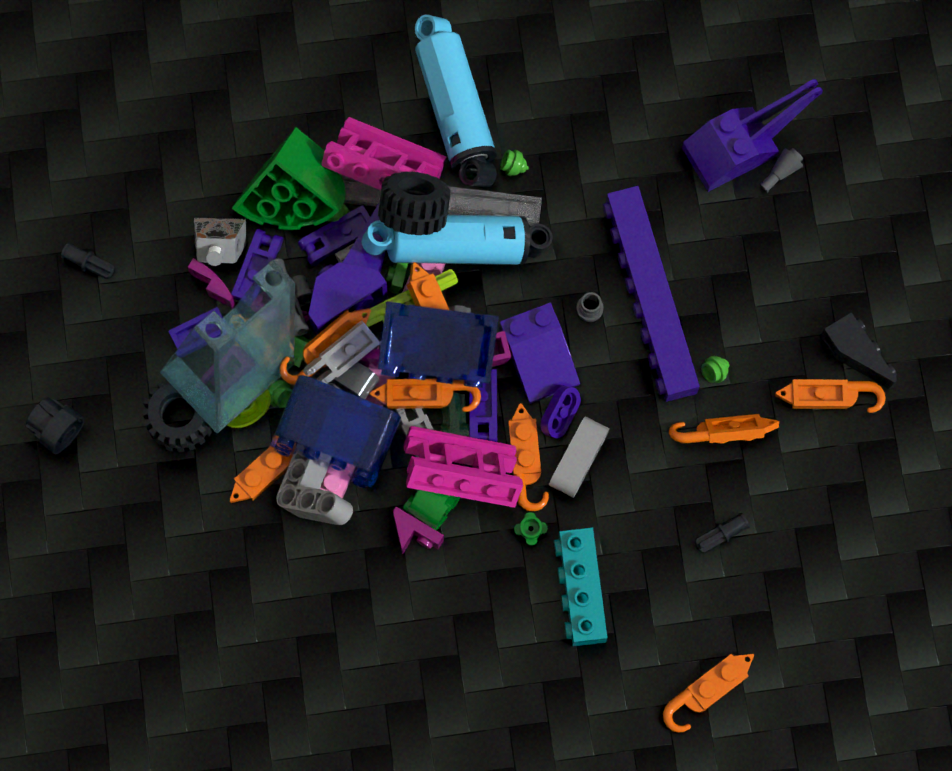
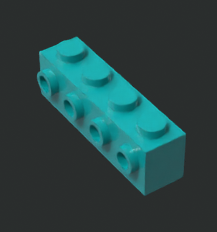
[554,528,607,646]

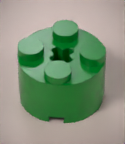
[403,489,460,531]

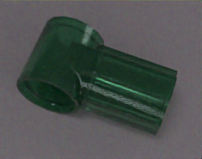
[441,393,469,437]

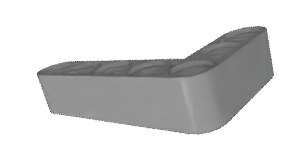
[277,383,353,525]

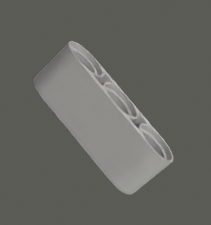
[549,416,610,498]

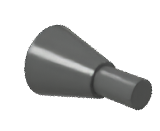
[760,148,803,192]

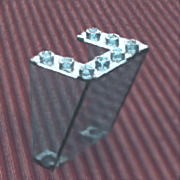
[160,259,295,434]

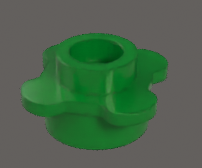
[514,512,548,545]

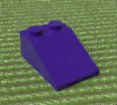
[499,302,580,404]

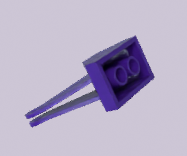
[682,79,823,192]
[308,203,388,336]

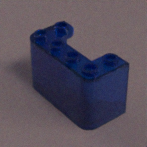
[376,301,499,388]
[270,375,401,488]

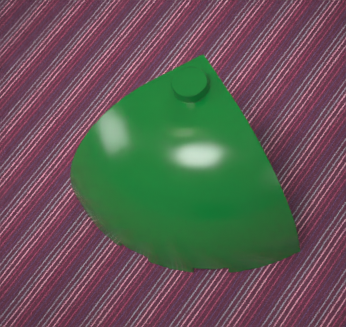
[232,127,346,230]

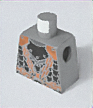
[194,218,246,266]

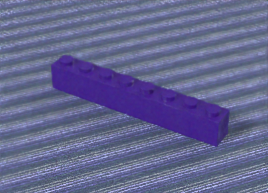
[603,186,700,402]

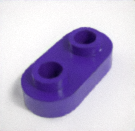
[541,386,581,438]

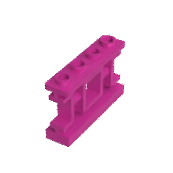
[321,117,447,190]
[403,426,523,508]

